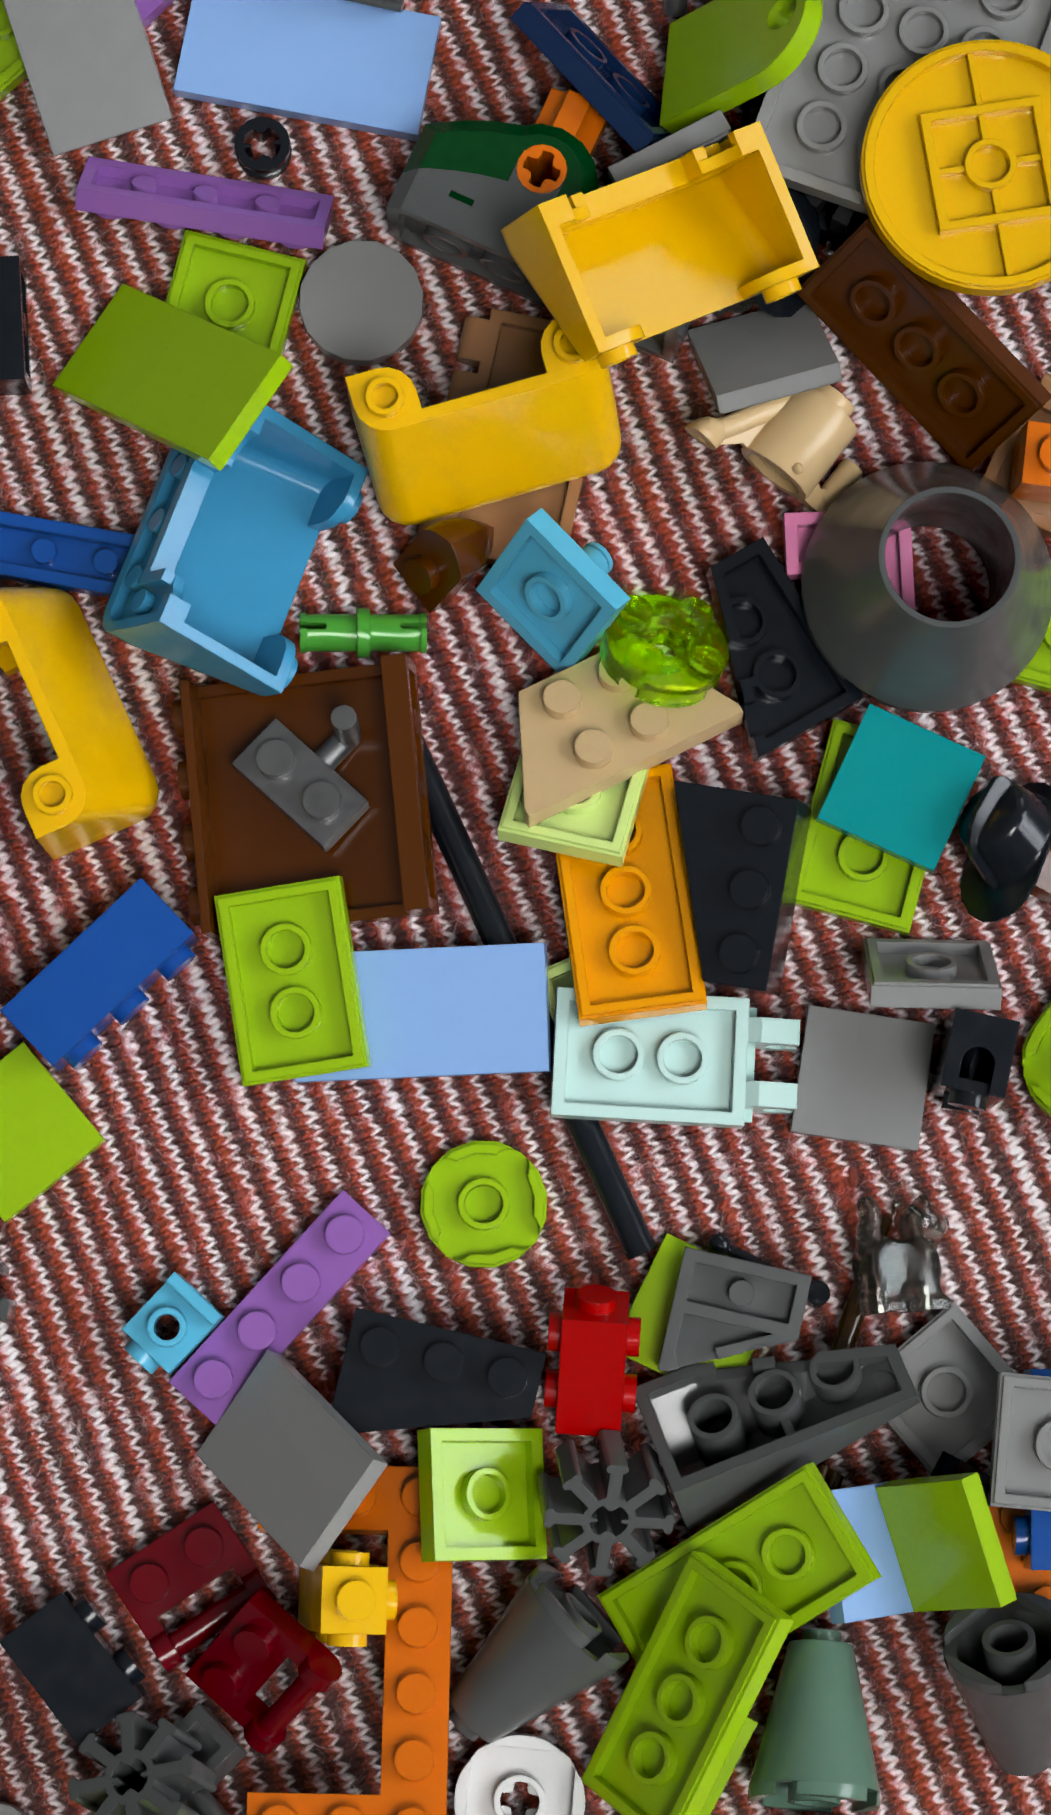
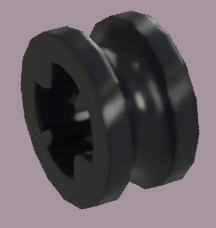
[234,117,292,180]

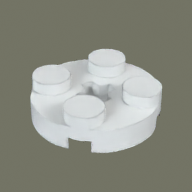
[454,1733,585,1815]

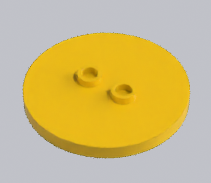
[859,39,1051,296]

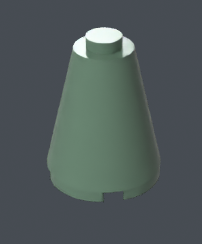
[748,1628,881,1813]

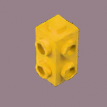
[298,1549,398,1647]

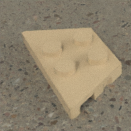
[518,639,743,828]

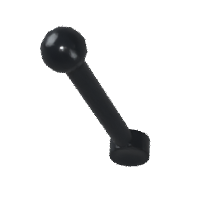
[706,1232,830,1308]

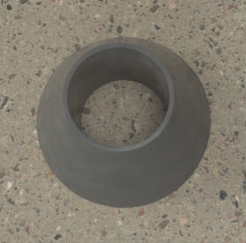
[801,462,1051,713]

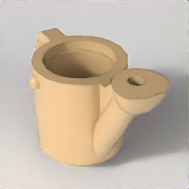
[685,385,862,512]

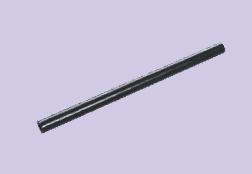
[423,737,657,1261]

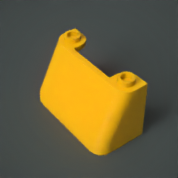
[500,121,820,369]
[345,320,621,525]
[0,587,160,860]

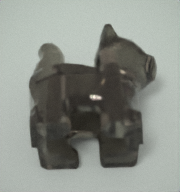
[852,1194,951,1317]

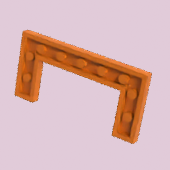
[246,1466,453,1815]

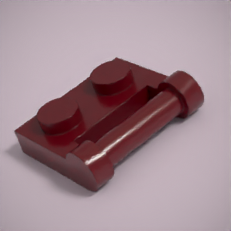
[105,1501,278,1673]
[185,1588,342,1754]

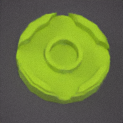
[420,1141,547,1269]

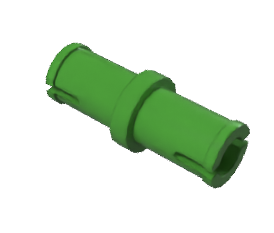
[299,608,427,658]

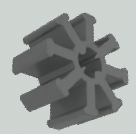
[536,1429,675,1577]
[68,1711,217,1815]

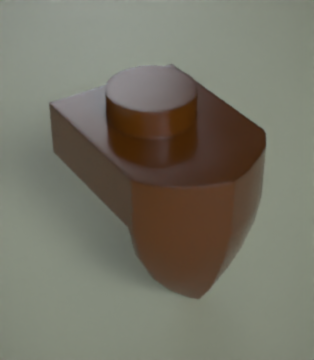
[393,518,494,613]

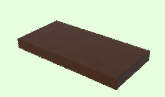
[796,218,1051,470]

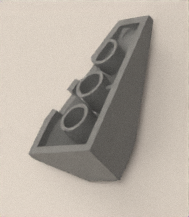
[636,1344,920,1530]

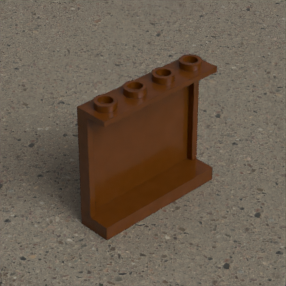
[172,653,439,940]

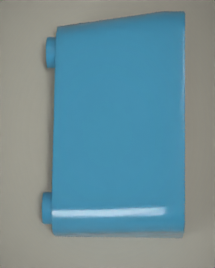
[103,405,368,697]

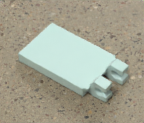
[550,987,801,1129]

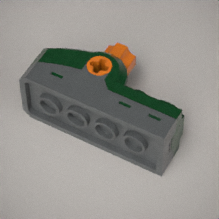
[386,88,692,364]

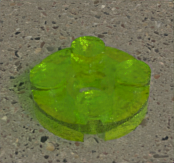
[599,594,729,708]

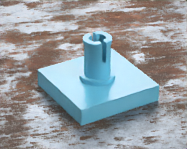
[475,508,631,673]

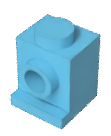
[122,1271,226,1374]

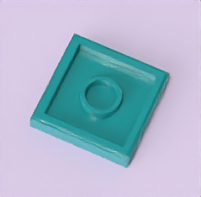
[816,704,986,874]

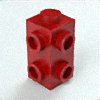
[544,1284,641,1436]

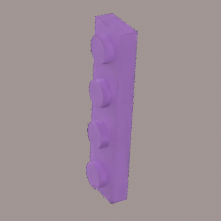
[75,156,334,250]
[168,1190,391,1425]

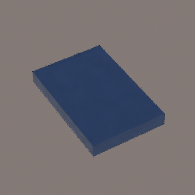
[510,2,672,152]

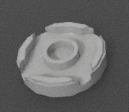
[299,240,424,366]

